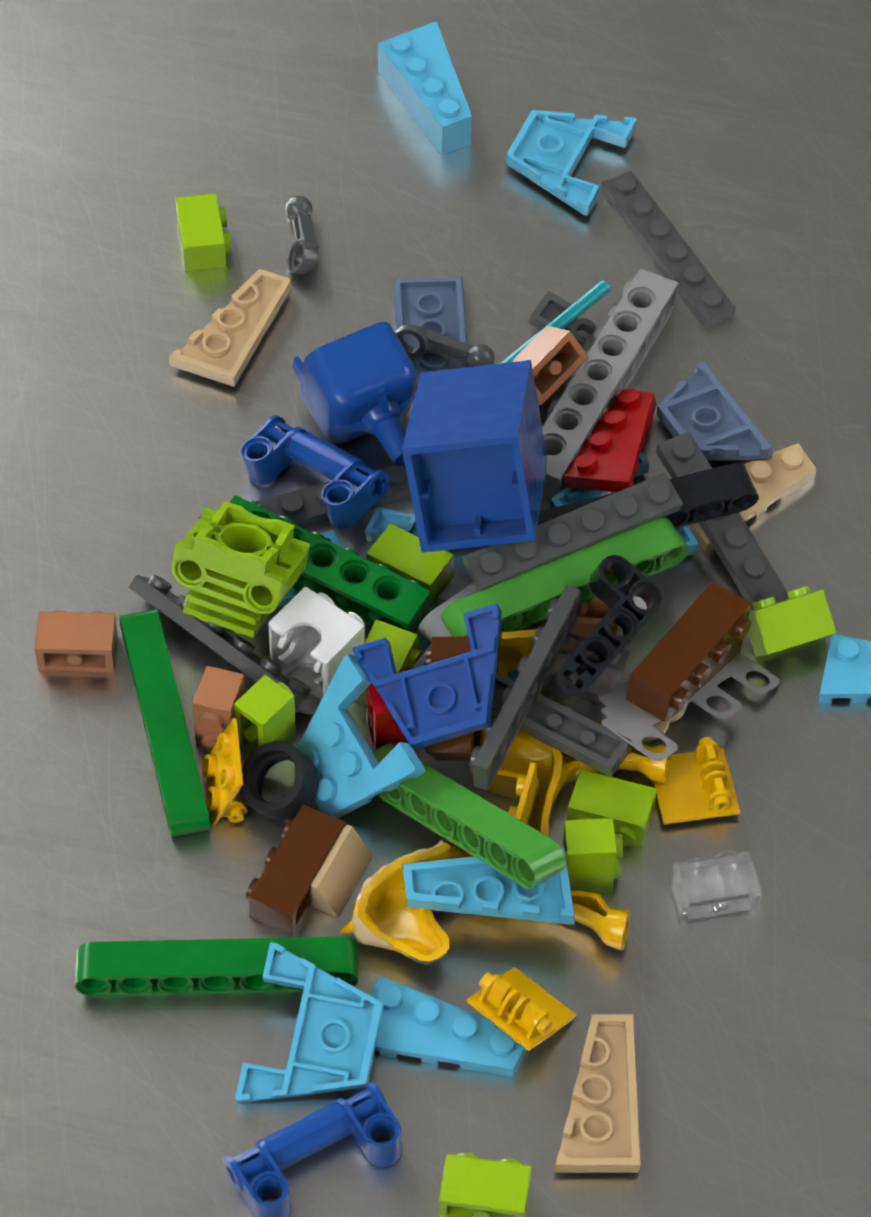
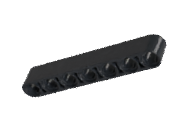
[538,463,759,528]

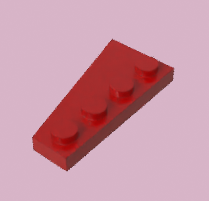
[563,389,657,492]

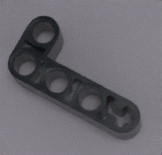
[547,555,662,706]

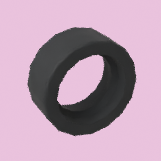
[240,741,318,821]

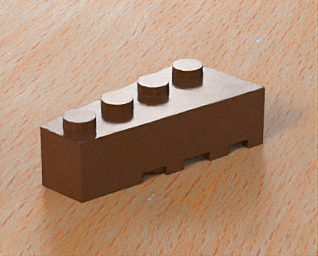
[626,582,751,722]

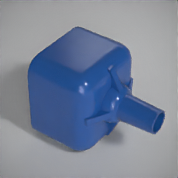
[292,322,417,465]

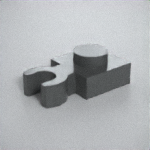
[529,291,596,348]

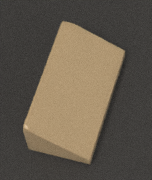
[310,824,372,917]

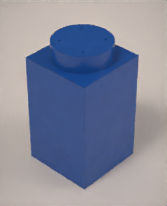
[402,360,547,553]

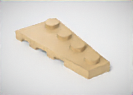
[169,269,292,387]
[687,443,817,554]
[555,1014,641,1173]

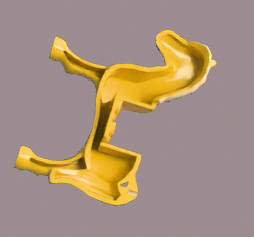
[340,716,671,965]

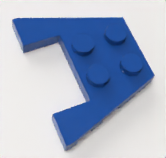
[352,603,502,750]

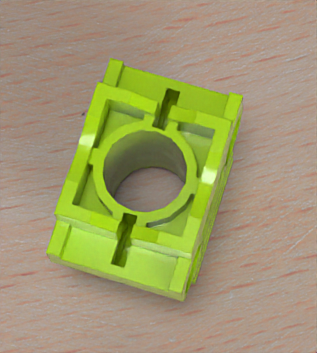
[172,501,310,638]

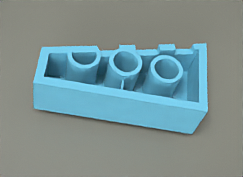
[378,21,472,156]

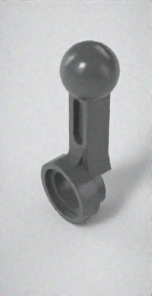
[285,196,319,275]
[395,324,495,367]

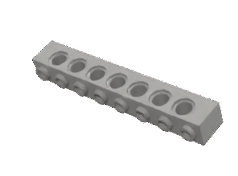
[542,268,679,499]

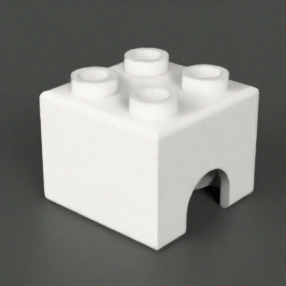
[268,587,365,701]

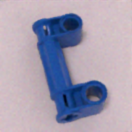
[240,415,390,529]
[223,1082,402,1217]

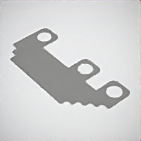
[599,656,780,761]

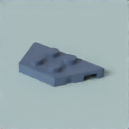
[657,361,773,460]

